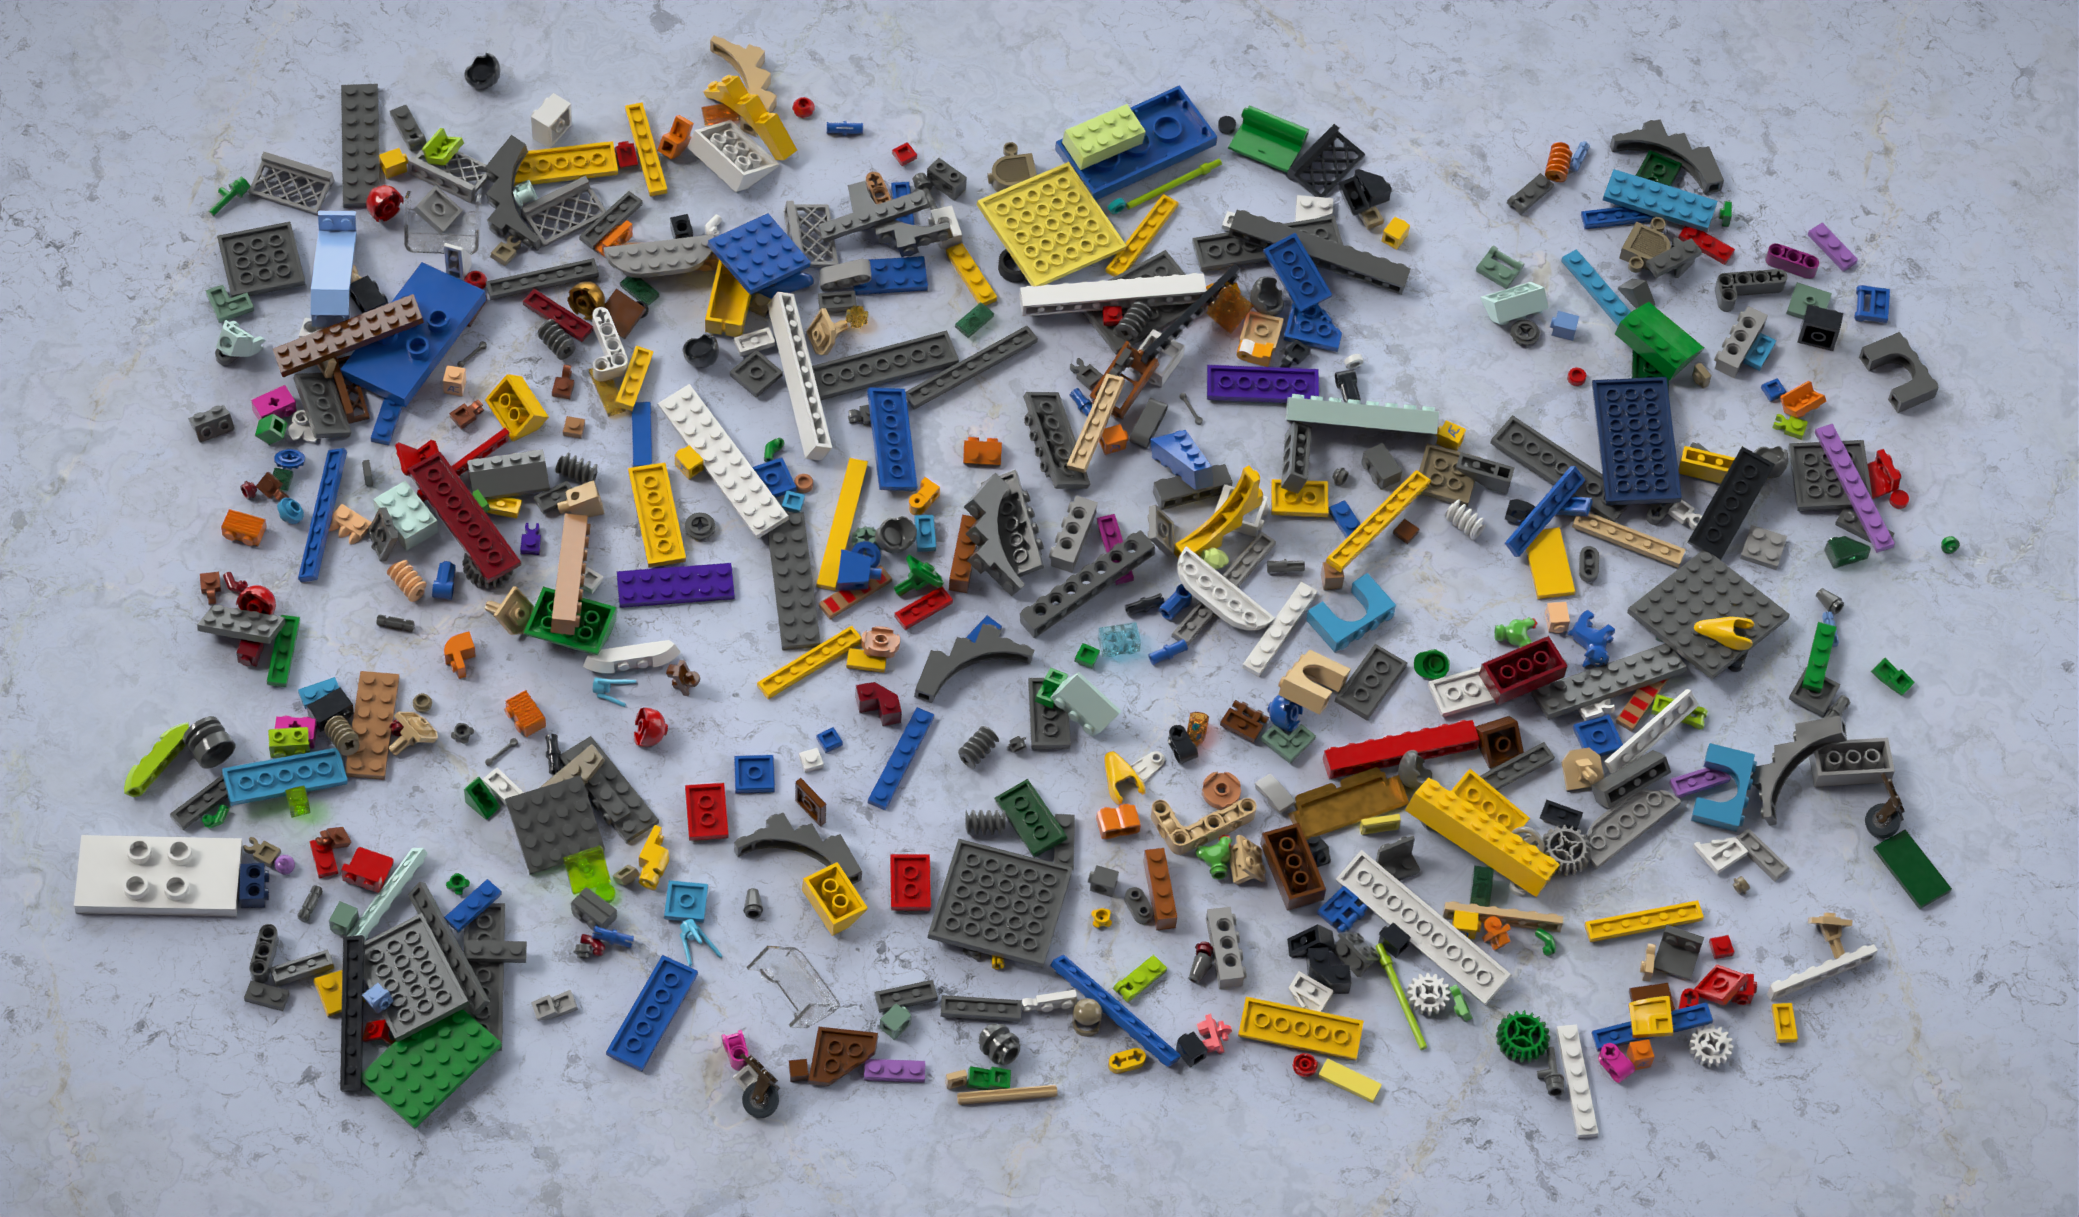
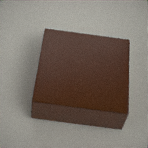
[1393,518,1420,544]

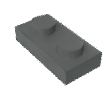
[818,291,857,312]
[534,481,572,514]
[244,981,290,1011]

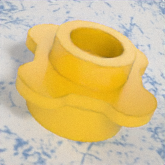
[1091,908,1112,928]

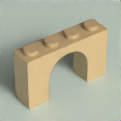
[1278,649,1351,715]

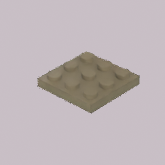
[1419,443,1481,507]

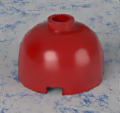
[366,185,404,222]
[236,585,276,615]
[634,707,668,746]

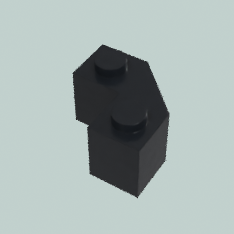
[1306,948,1352,994]

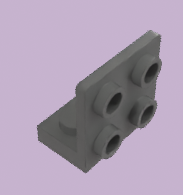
[1376,836,1420,881]
[1654,925,1704,981]

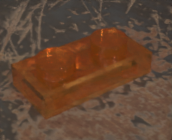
[701,104,740,126]

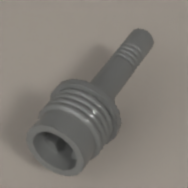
[912,173,938,210]
[1537,1047,1564,1097]

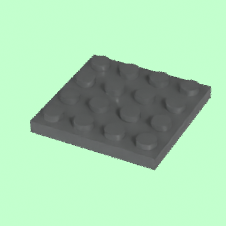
[217,221,306,298]
[1788,440,1873,511]
[505,775,605,875]

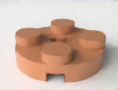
[861,626,900,658]
[1202,772,1241,811]

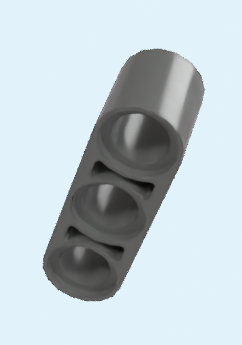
[1129,398,1168,448]
[249,924,279,983]

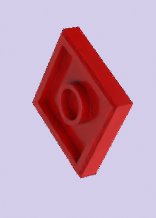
[1694,964,1749,1006]

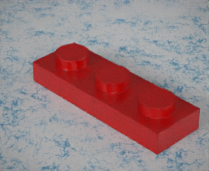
[1678,226,1735,265]
[894,586,953,630]

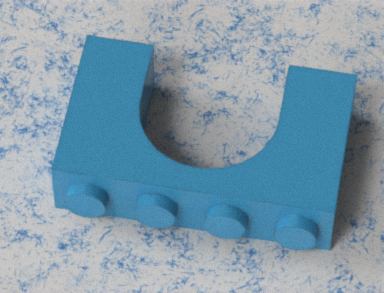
[1306,573,1396,653]
[1691,743,1757,832]

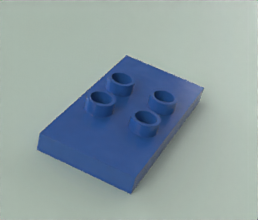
[1055,85,1217,201]
[340,262,486,407]

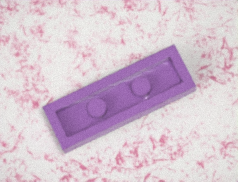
[1808,222,1858,272]
[1669,768,1731,798]
[864,1059,925,1083]

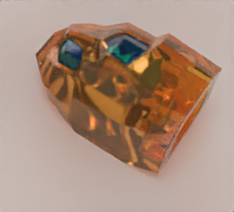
[1187,712,1209,747]

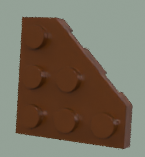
[808,1026,879,1086]

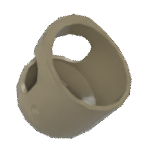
[1072,998,1102,1037]

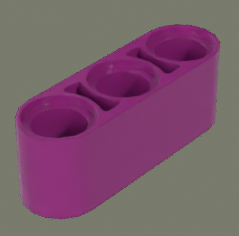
[1765,243,1819,279]

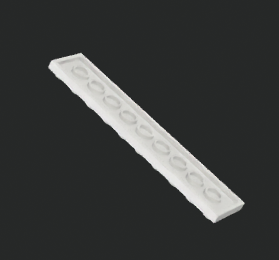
[658,384,789,539]
[1336,850,1511,1005]

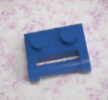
[1854,285,1890,323]

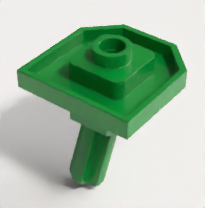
[894,554,944,596]

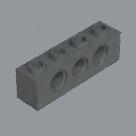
[1281,421,1312,494]

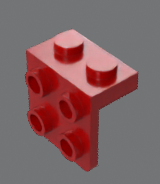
[395,440,439,477]
[1867,449,1902,499]
[341,847,394,893]

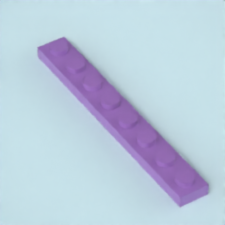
[1815,423,1895,553]

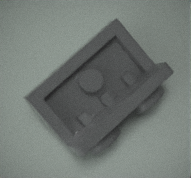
[188,405,235,443]

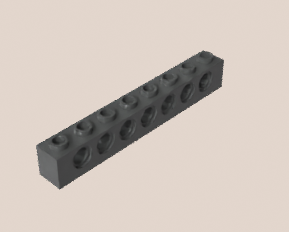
[1020,530,1155,638]

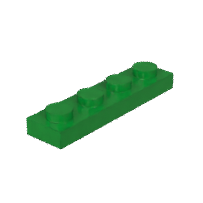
[267,615,300,687]
[1802,622,1837,693]

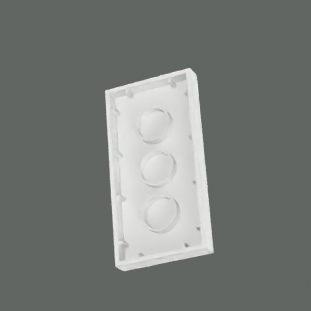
[74,835,243,917]

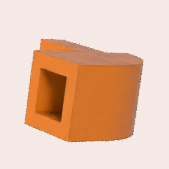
[657,115,694,159]
[444,631,476,679]

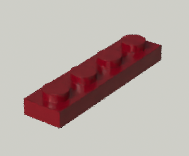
[523,289,593,342]

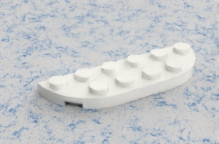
[1177,547,1275,630]

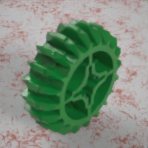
[1496,1010,1550,1063]

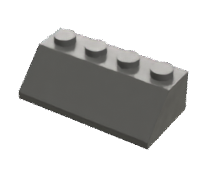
[467,449,550,500]

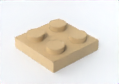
[1239,310,1284,352]

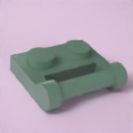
[1476,245,1524,289]

